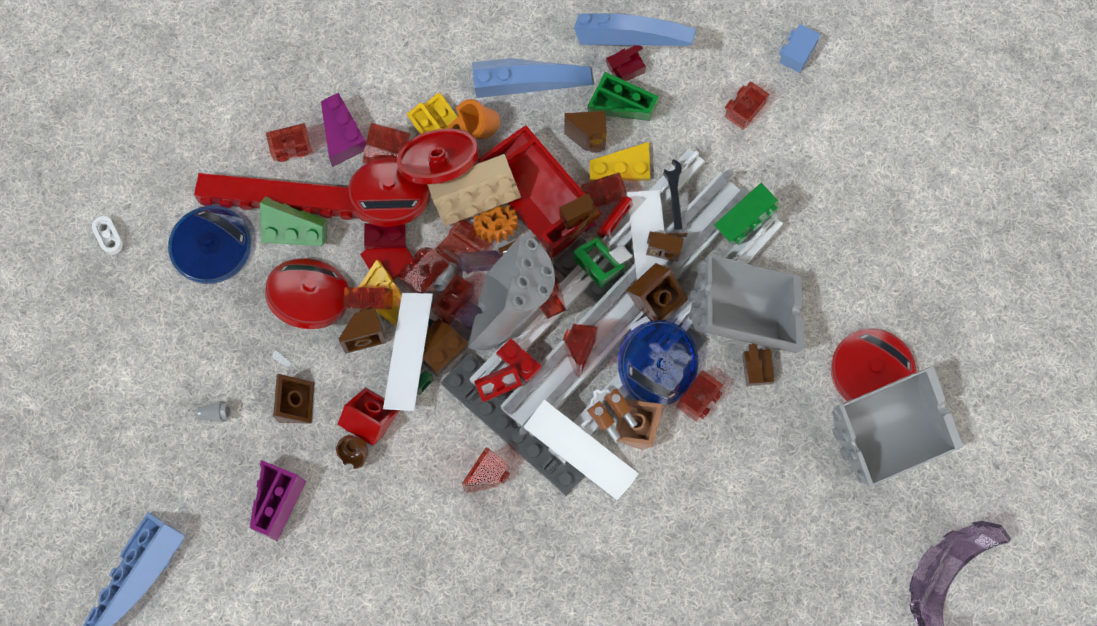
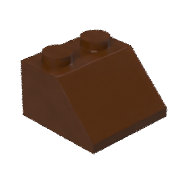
[564,111,607,153]
[626,263,688,327]
[339,307,386,354]
[422,319,468,376]

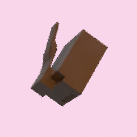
[559,193,599,241]
[646,231,688,262]
[742,344,774,387]

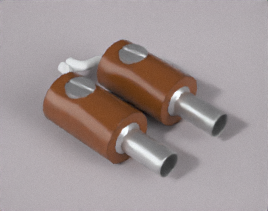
[587,388,638,441]

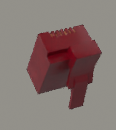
[606,45,646,81]

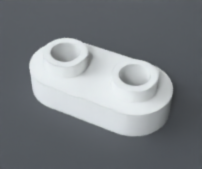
[92,216,123,255]

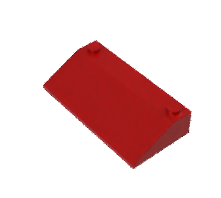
[478,125,602,257]

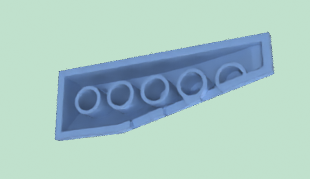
[574,13,696,46]
[472,58,593,98]
[83,512,185,626]

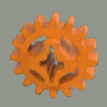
[473,205,518,243]

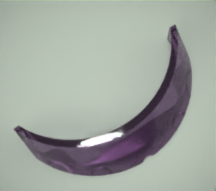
[909,521,1011,626]

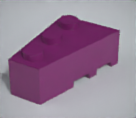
[321,92,368,167]
[249,460,306,541]

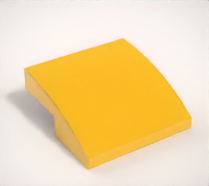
[406,92,459,134]

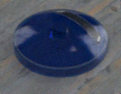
[168,206,251,284]
[618,320,698,406]

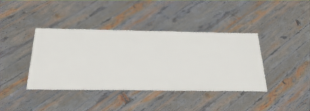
[627,190,669,280]
[383,293,433,411]
[524,400,638,500]

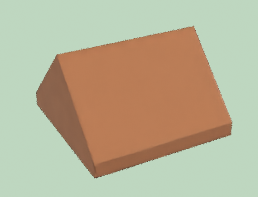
[613,399,663,450]

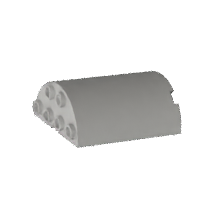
[468,233,555,350]
[689,254,805,353]
[832,366,963,487]

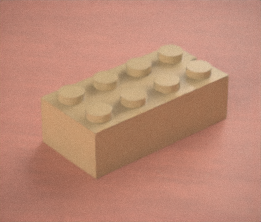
[428,154,521,226]

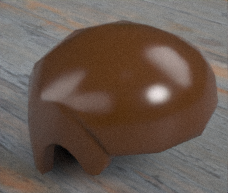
[336,435,369,469]

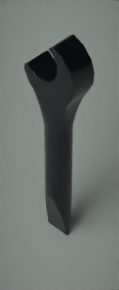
[663,159,683,230]

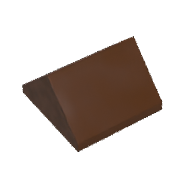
[273,374,315,424]

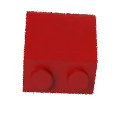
[337,387,400,446]

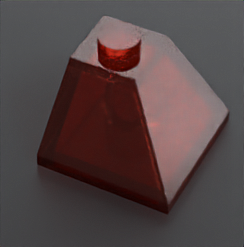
[562,324,598,378]
[462,447,510,494]

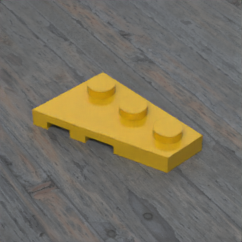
[589,142,650,181]
[354,260,402,326]

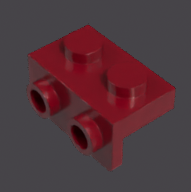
[364,223,407,249]

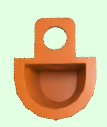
[448,99,500,139]

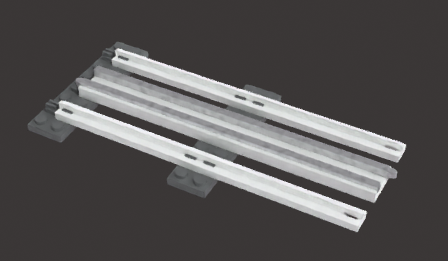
[440,149,783,496]

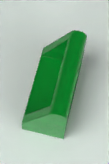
[573,237,626,288]

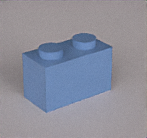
[779,24,821,73]

